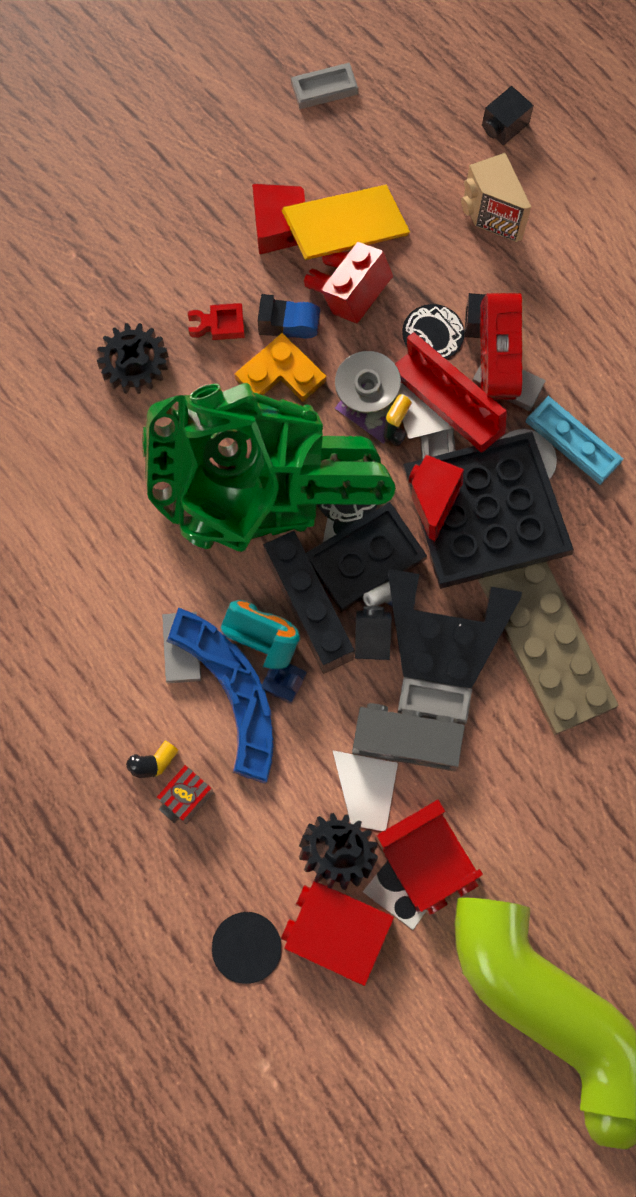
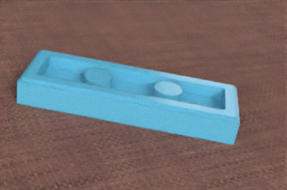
[526,396,624,485]

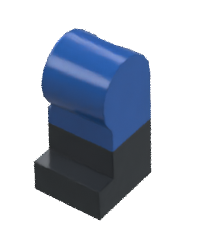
[257,294,320,339]

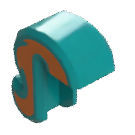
[220,600,300,669]

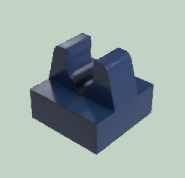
[262,664,307,705]

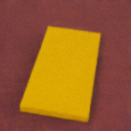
[282,184,410,260]

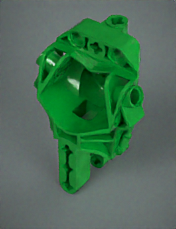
[142,383,396,552]

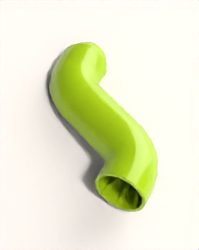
[455,898,636,1150]

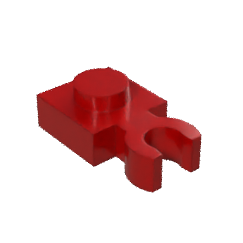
[188,303,245,340]

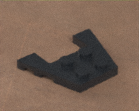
[388,569,522,689]

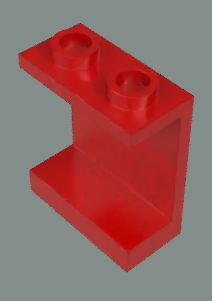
[375,799,483,915]
[281,881,394,986]

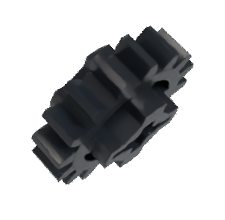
[97,323,169,394]
[299,813,378,890]

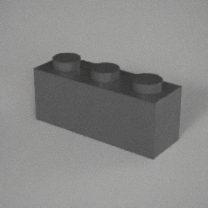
[352,703,465,772]

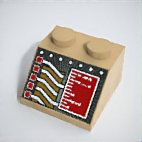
[461,153,531,242]

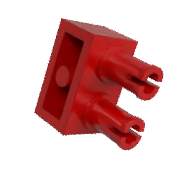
[304,242,393,324]

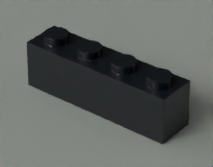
[263,530,355,674]

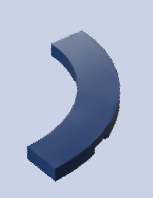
[166,607,274,784]

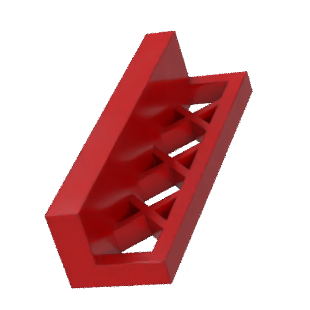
[395,332,506,453]

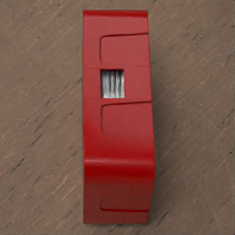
[480,293,522,400]

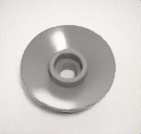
[335,351,401,413]

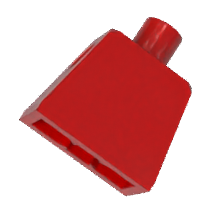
[252,184,305,254]

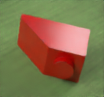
[408,455,464,541]

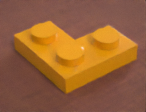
[234,333,327,402]

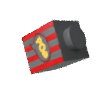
[157,765,214,824]

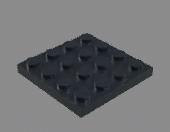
[403,431,574,589]

